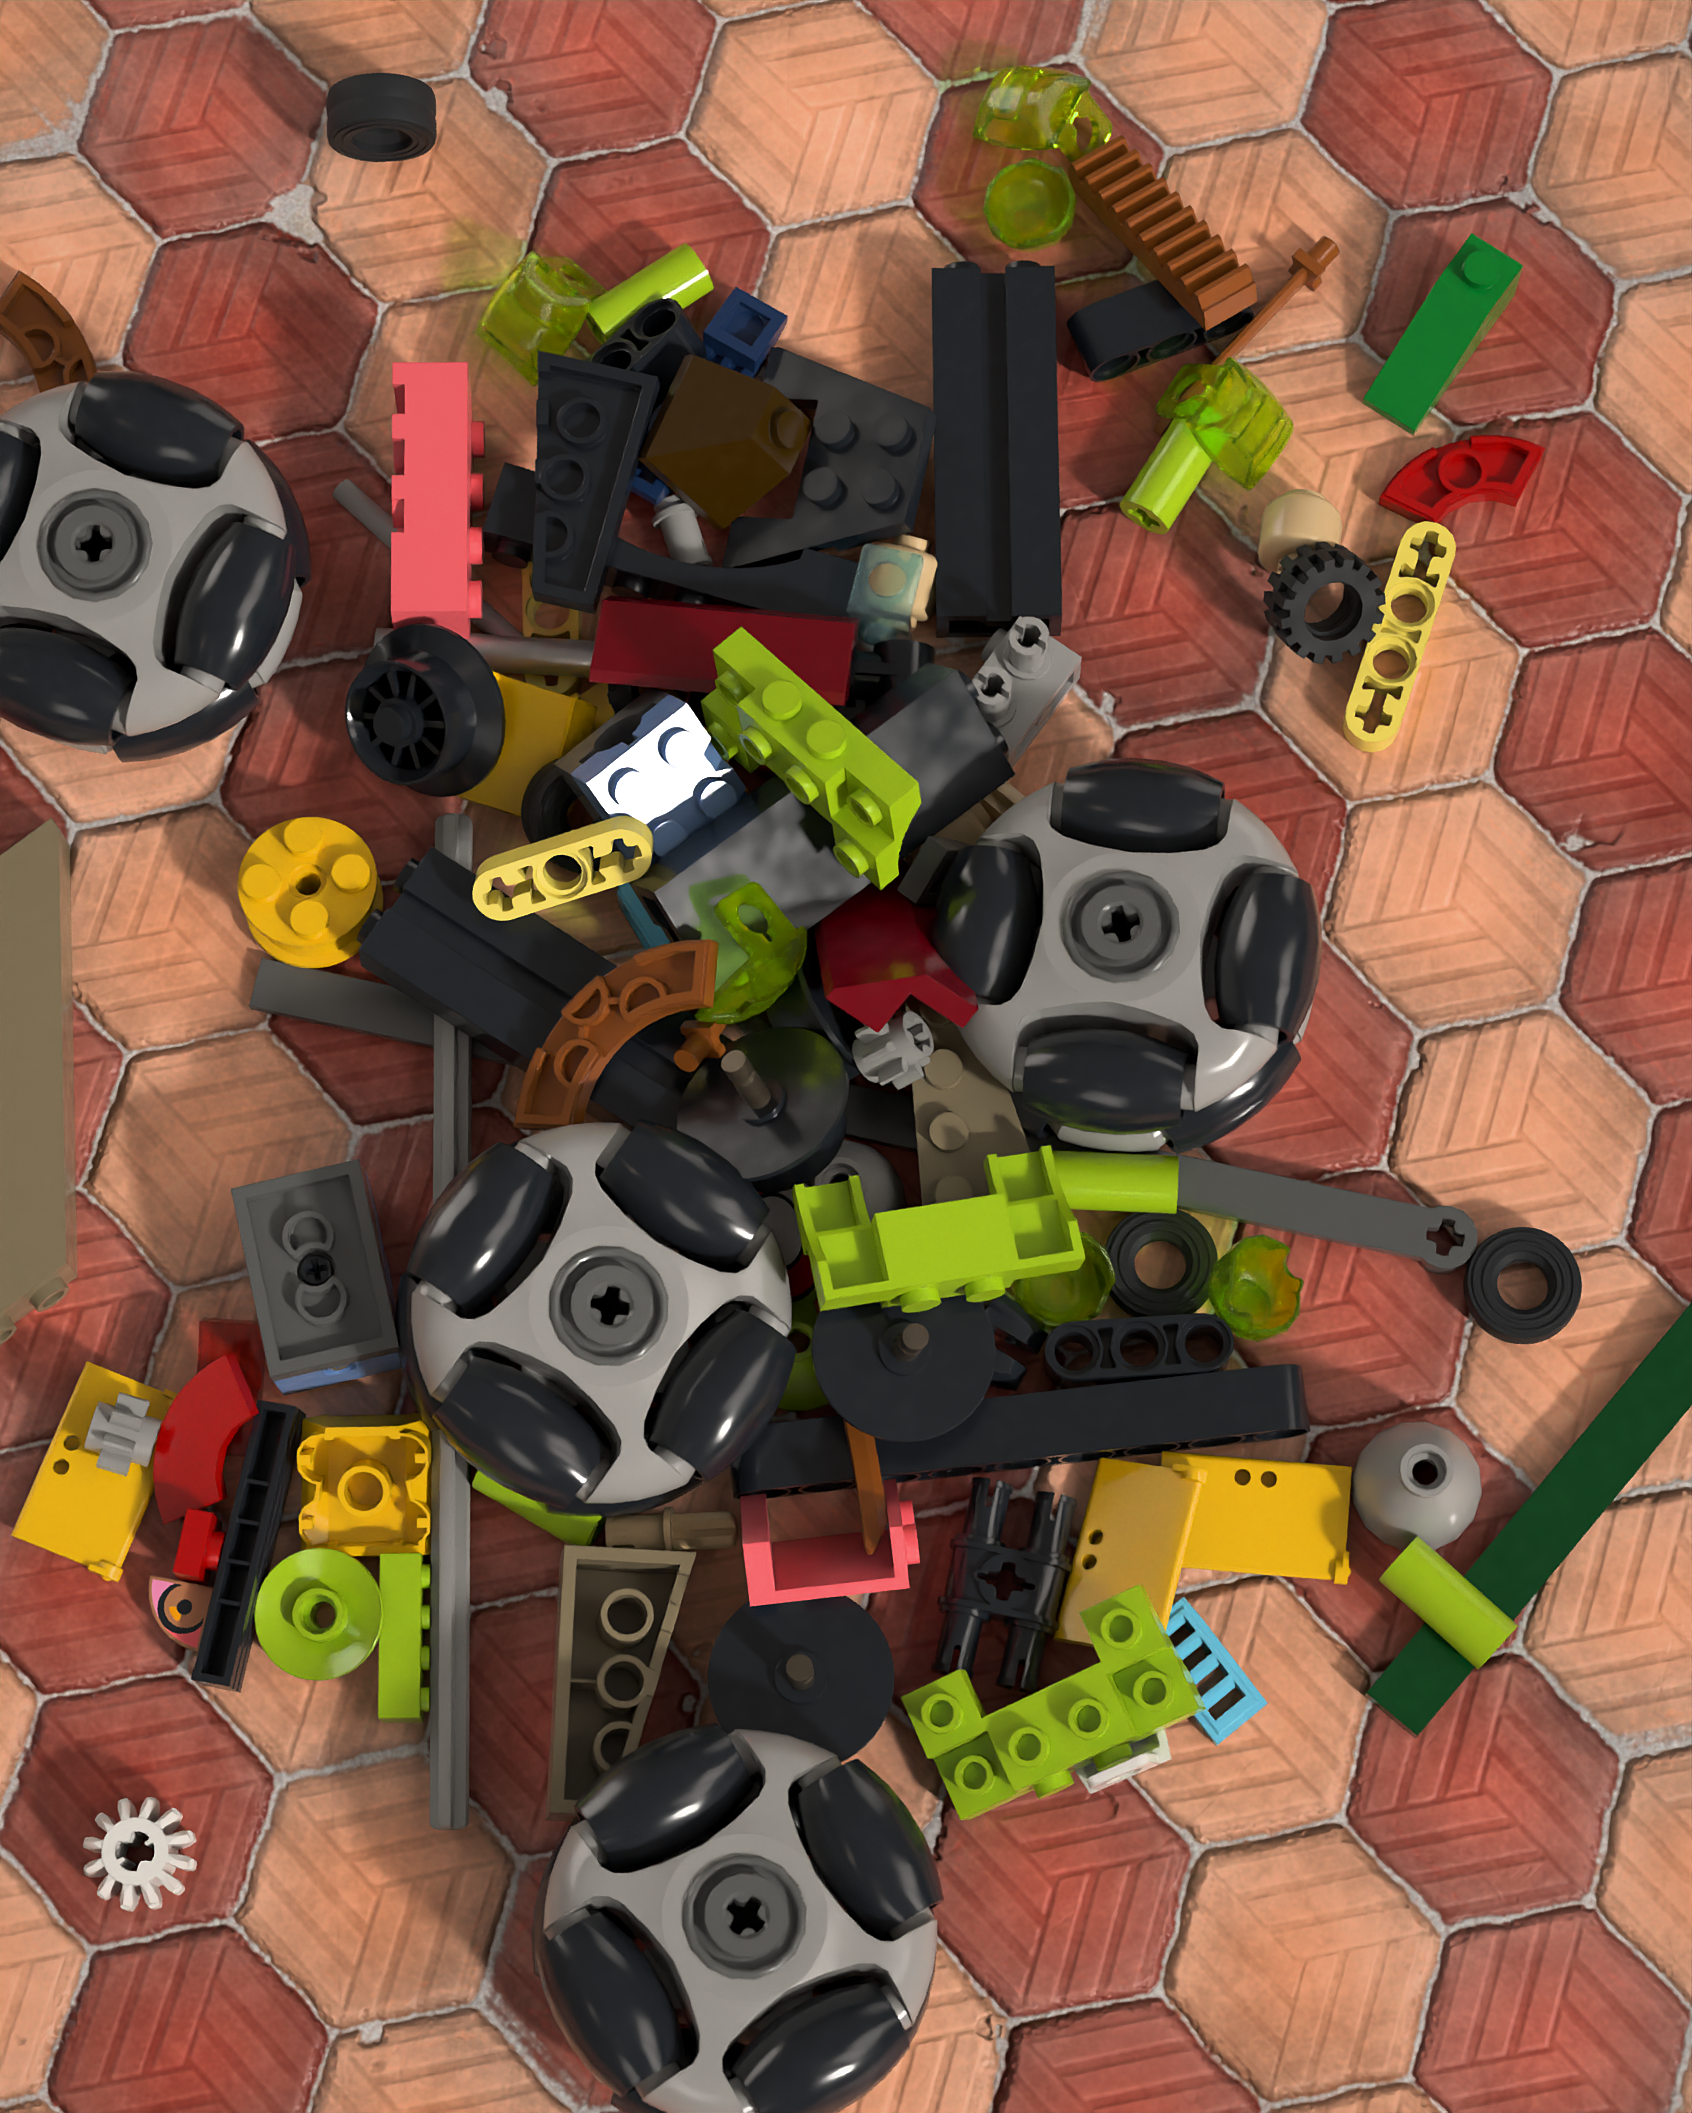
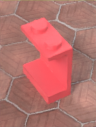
[740,1479,920,1606]

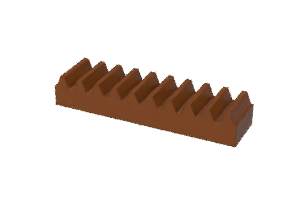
[1068,135,1257,331]

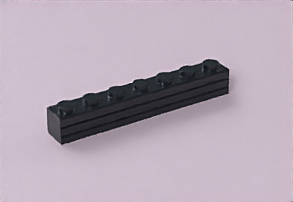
[191,1400,306,1693]

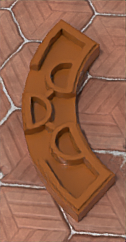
[0,270,98,393]
[513,939,719,1131]

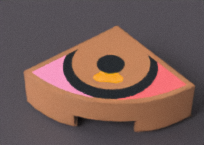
[149,1575,213,1654]

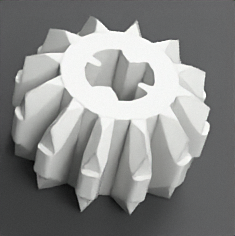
[83,1797,197,1911]

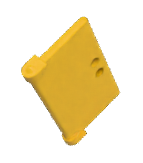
[11,1361,178,1582]
[1161,1451,1352,1585]
[1053,1458,1209,1647]

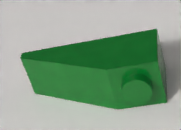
[1362,233,1523,435]

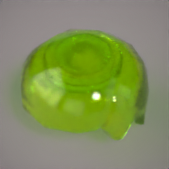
[983,158,1077,253]
[1012,1232,1116,1330]
[1207,1234,1304,1342]

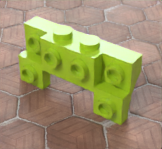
[701,627,921,890]
[791,1145,1086,1313]
[901,1584,1206,1820]

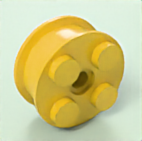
[237,817,384,968]

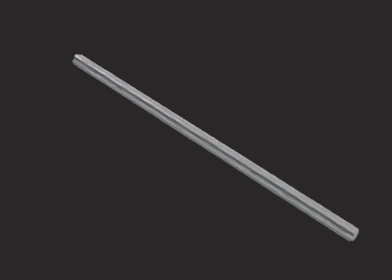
[430,813,473,1830]

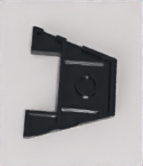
[722,347,937,568]

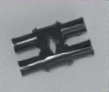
[931,1477,1078,1694]

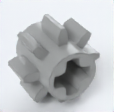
[852,1009,934,1090]
[84,1392,162,1476]

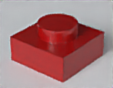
[173,1508,226,1586]

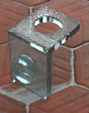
[847,544,924,646]

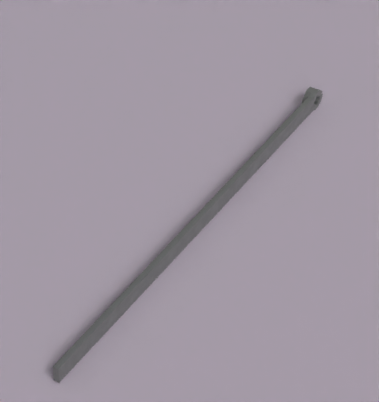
[249,958,1477,1275]

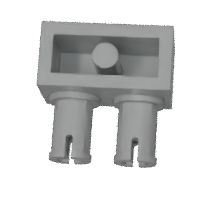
[971,616,1082,768]

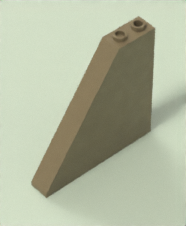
[0,818,78,1345]

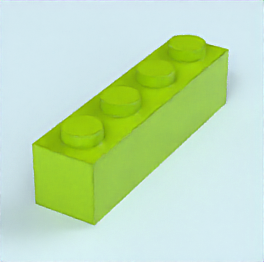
[378,1553,431,1723]

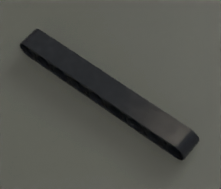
[730,1364,1311,1500]

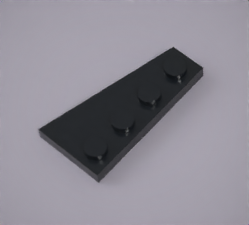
[532,350,660,614]

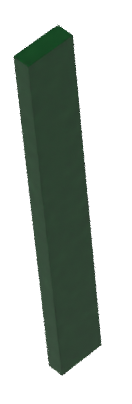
[1364,1302,1692,1739]

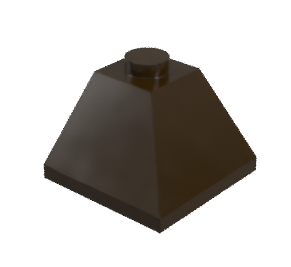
[637,355,813,529]

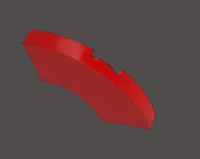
[1378,435,1545,524]
[153,1353,259,1525]

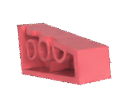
[391,362,486,639]

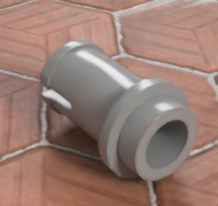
[652,495,713,567]

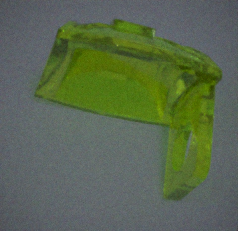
[973,65,1112,163]
[473,251,607,386]
[1155,357,1294,491]
[694,882,807,1024]

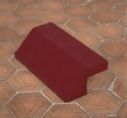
[589,595,859,705]
[813,870,979,1033]

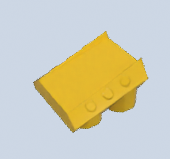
[454,671,598,818]
[297,1413,432,1556]

